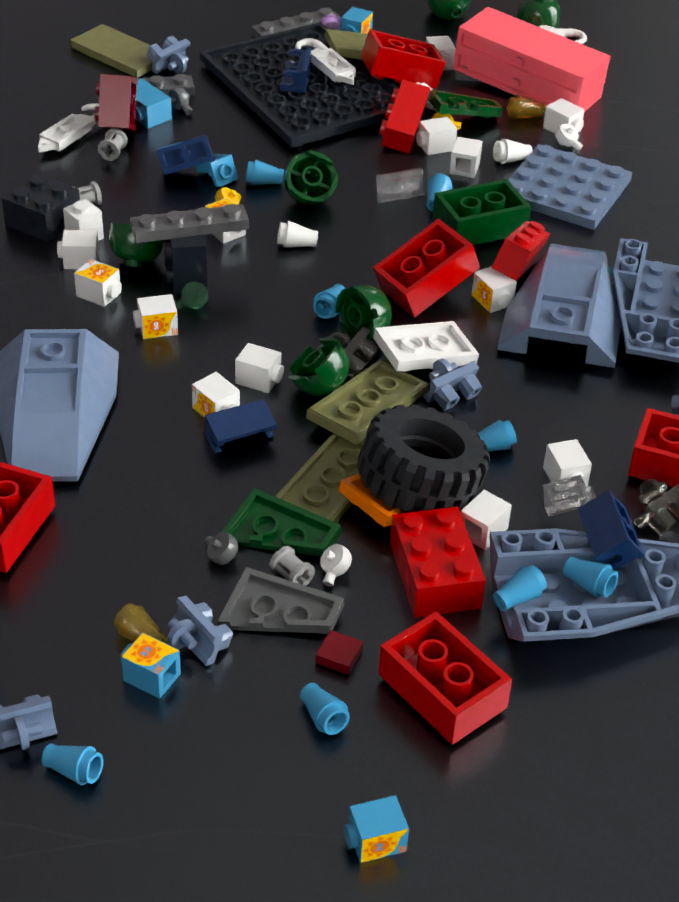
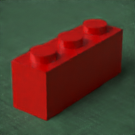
[379,79,431,154]
[491,221,550,281]

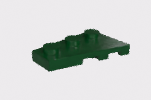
[427,89,503,119]
[221,488,341,557]

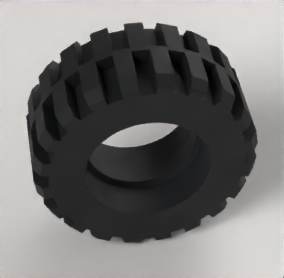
[357,405,490,513]

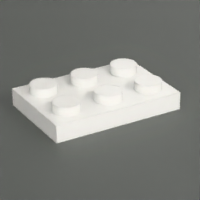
[373,321,479,372]

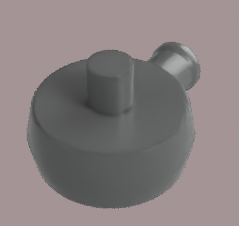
[169,87,192,115]
[205,532,238,565]

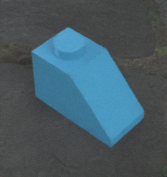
[135,78,172,129]

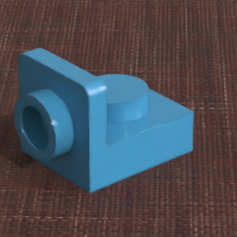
[196,154,238,187]

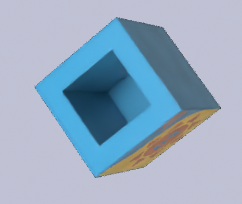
[341,7,373,34]
[120,633,181,699]
[343,795,409,863]

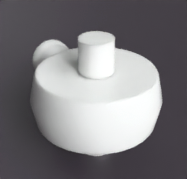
[555,124,583,151]
[320,544,352,587]

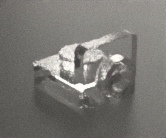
[543,474,595,516]

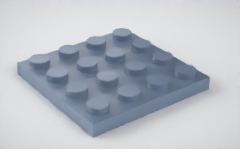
[508,144,632,230]

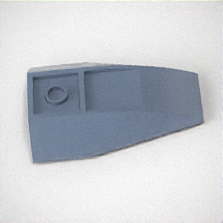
[613,238,679,362]
[497,244,622,368]
[0,329,119,482]
[489,528,679,642]

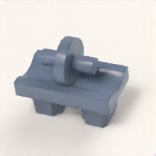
[147,35,191,74]
[423,358,482,411]
[167,596,233,666]
[0,694,57,750]

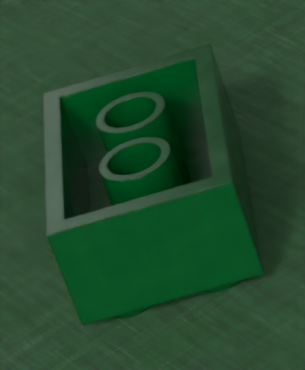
[432,179,531,245]

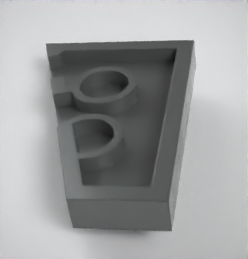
[217,567,344,634]

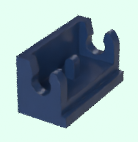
[279,47,312,93]
[156,134,214,175]
[203,399,277,454]
[577,490,645,569]

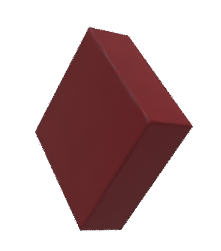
[315,630,363,675]

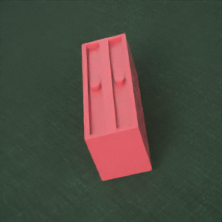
[453,7,611,112]

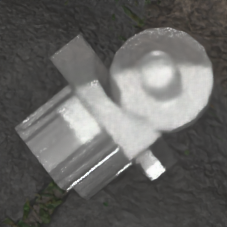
[376,168,425,203]

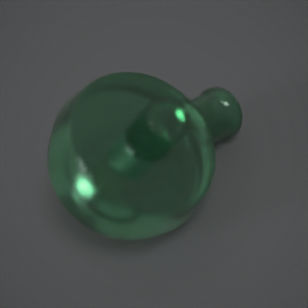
[174,282,208,310]

